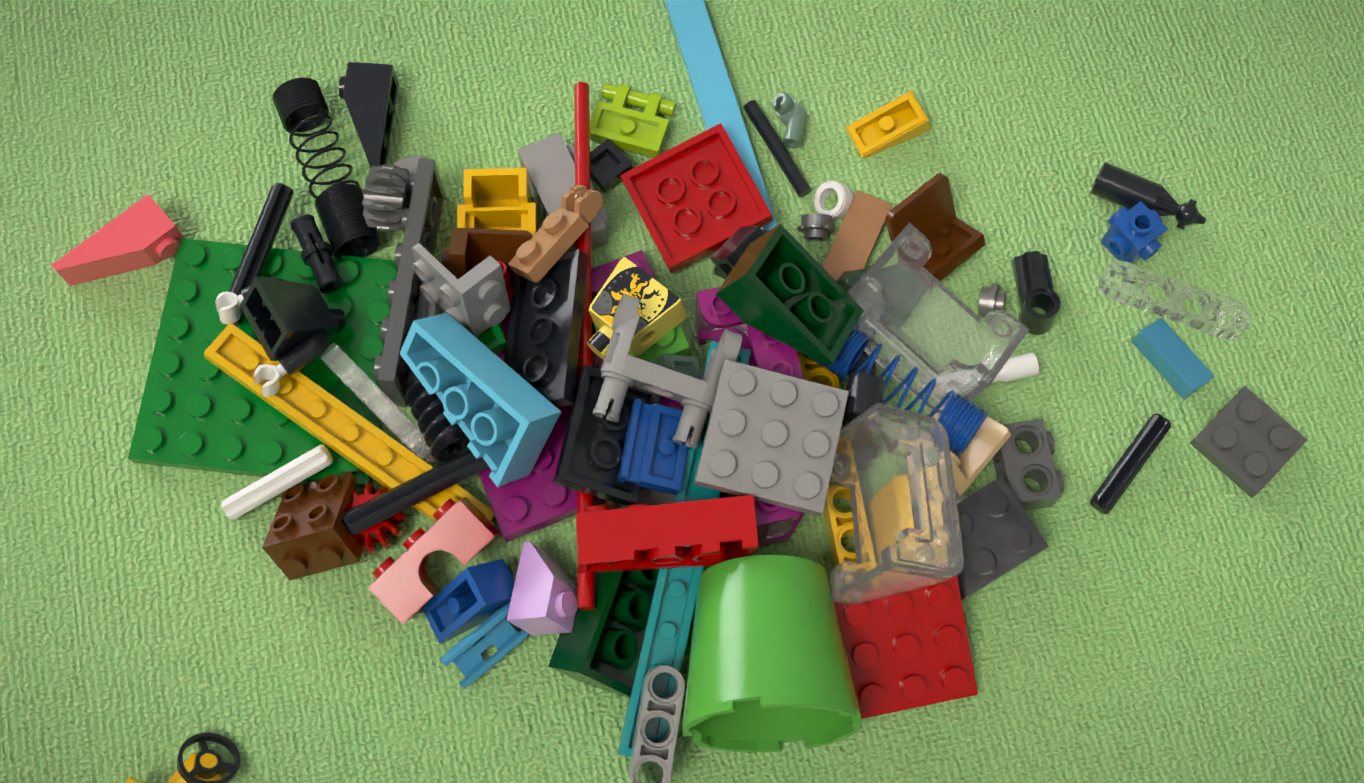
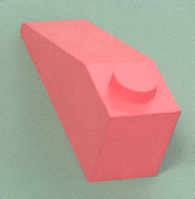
[52,194,184,286]

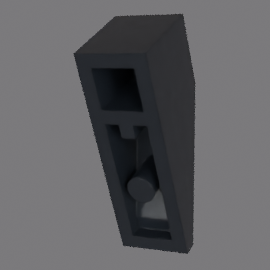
[339,62,399,167]

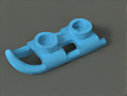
[440,603,529,689]

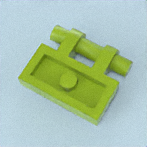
[590,83,676,157]

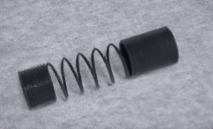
[272,77,382,260]

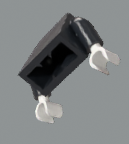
[215,276,346,397]

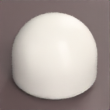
[814,181,853,220]

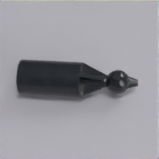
[1090,162,1206,230]

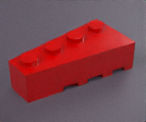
[575,495,758,573]

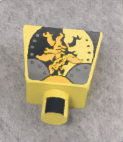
[587,257,687,359]

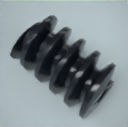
[405,379,470,462]

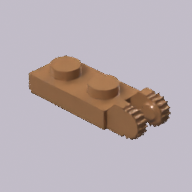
[508,184,604,283]

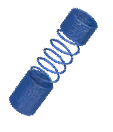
[800,326,988,456]

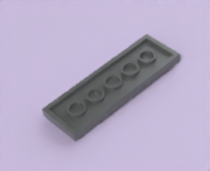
[374,158,445,407]

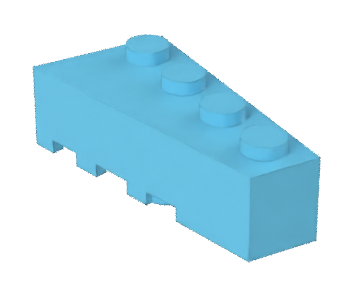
[399,313,561,487]

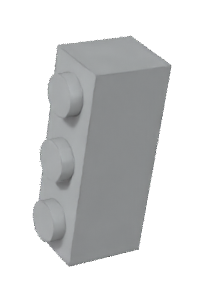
[517,133,611,253]

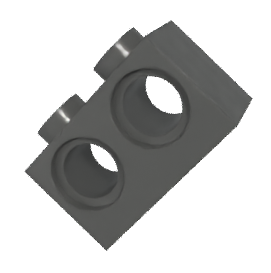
[992,419,1064,511]

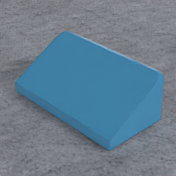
[1131,318,1215,400]

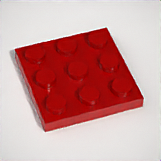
[620,123,774,274]
[831,568,978,719]

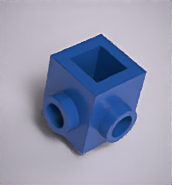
[1101,201,1168,269]

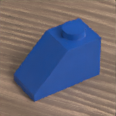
[422,559,515,644]

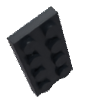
[505,249,589,407]

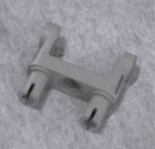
[592,294,742,449]

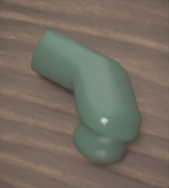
[772,93,807,148]

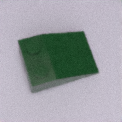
[716,224,864,366]

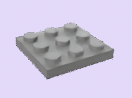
[694,359,849,517]

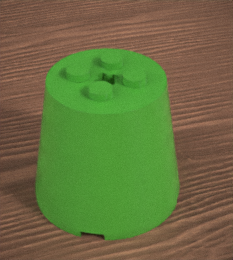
[683,555,862,752]

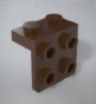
[885,173,985,290]
[441,227,532,288]
[262,472,363,580]

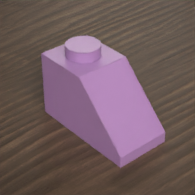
[506,541,578,636]

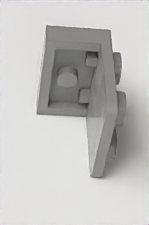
[411,243,511,337]

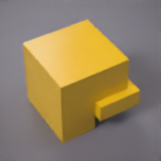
[457,168,537,237]

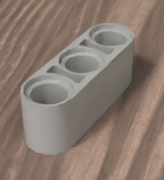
[629,665,685,783]

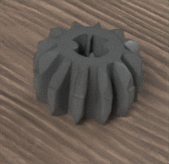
[362,164,412,231]

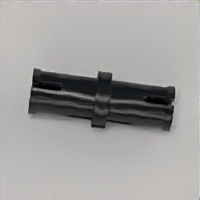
[290,214,344,293]

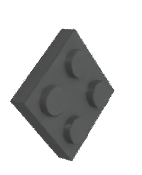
[1190,386,1307,498]

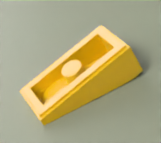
[845,91,931,159]

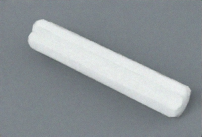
[221,445,333,520]

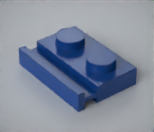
[618,399,690,495]

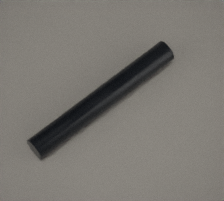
[743,100,812,198]

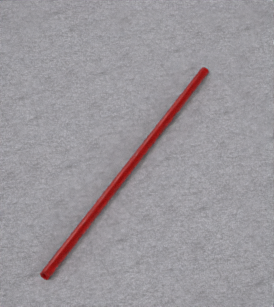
[574,82,595,610]

